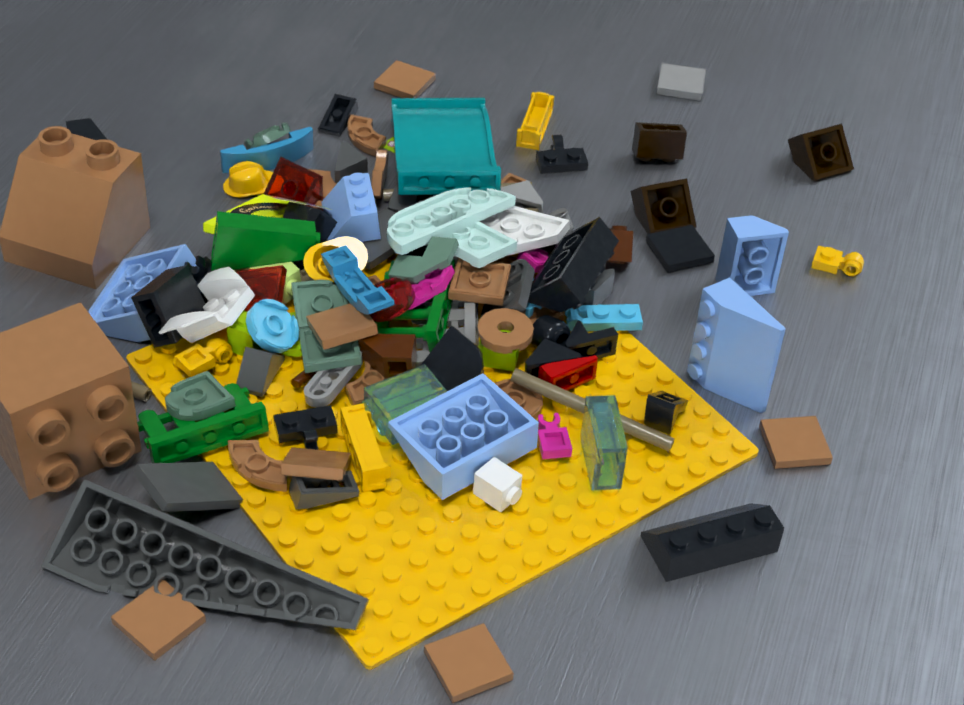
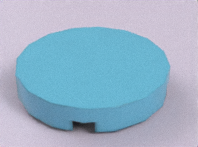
[246,299,299,353]

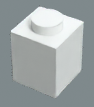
[473,457,522,512]

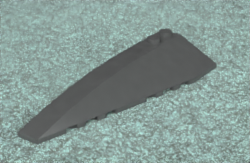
[41,479,369,630]

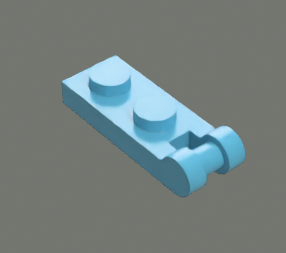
[564,304,643,331]

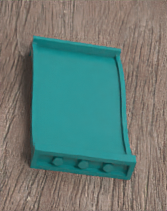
[391,98,501,195]

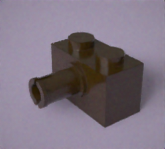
[632,122,687,162]

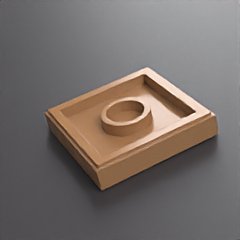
[374,60,436,98]
[448,258,511,306]
[306,303,378,350]
[759,416,833,469]
[281,447,351,481]
[111,580,206,661]
[424,623,514,704]

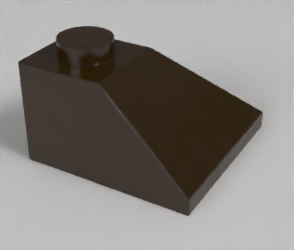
[787,124,854,181]
[630,178,697,234]

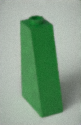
[211,211,320,271]

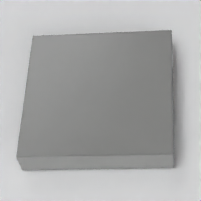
[657,63,706,100]

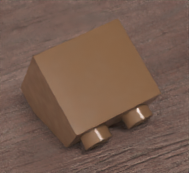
[0,126,150,289]

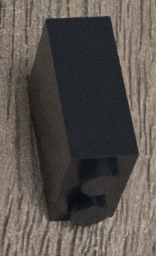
[131,265,205,348]

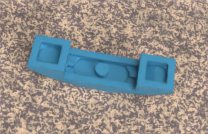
[220,127,314,173]
[321,245,395,314]

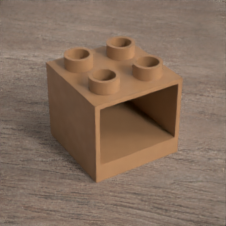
[0,302,142,500]

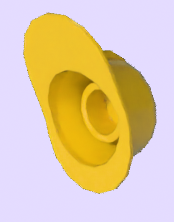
[223,161,282,198]
[303,236,368,284]

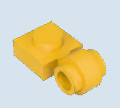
[811,245,864,276]
[174,337,233,377]

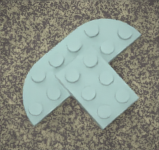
[387,187,517,268]

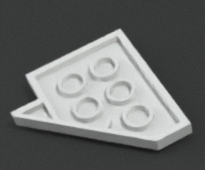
[453,206,570,264]

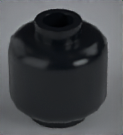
[531,315,571,348]

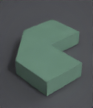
[388,236,459,284]

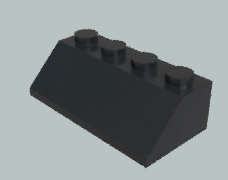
[528,217,619,313]
[640,503,784,582]

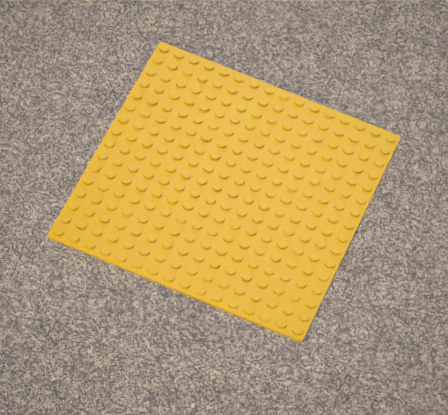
[126,253,759,670]

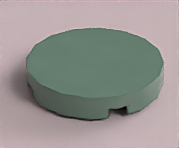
[244,122,291,149]

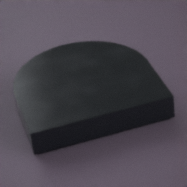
[417,326,484,392]

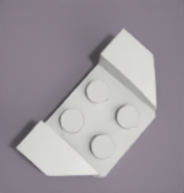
[159,267,255,343]

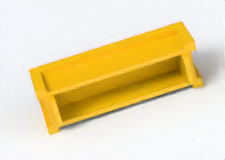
[516,92,554,150]
[340,403,391,492]

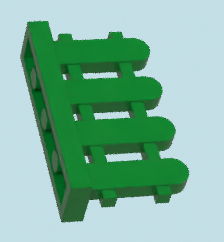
[137,383,269,463]

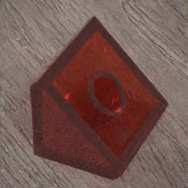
[264,157,323,208]

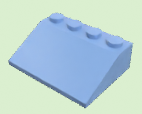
[88,244,197,342]
[687,278,786,413]
[388,373,539,500]

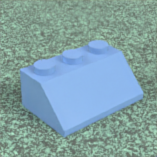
[321,173,381,242]
[715,215,789,296]

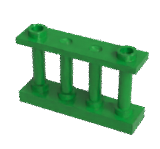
[373,259,456,352]

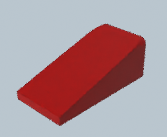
[538,355,598,391]

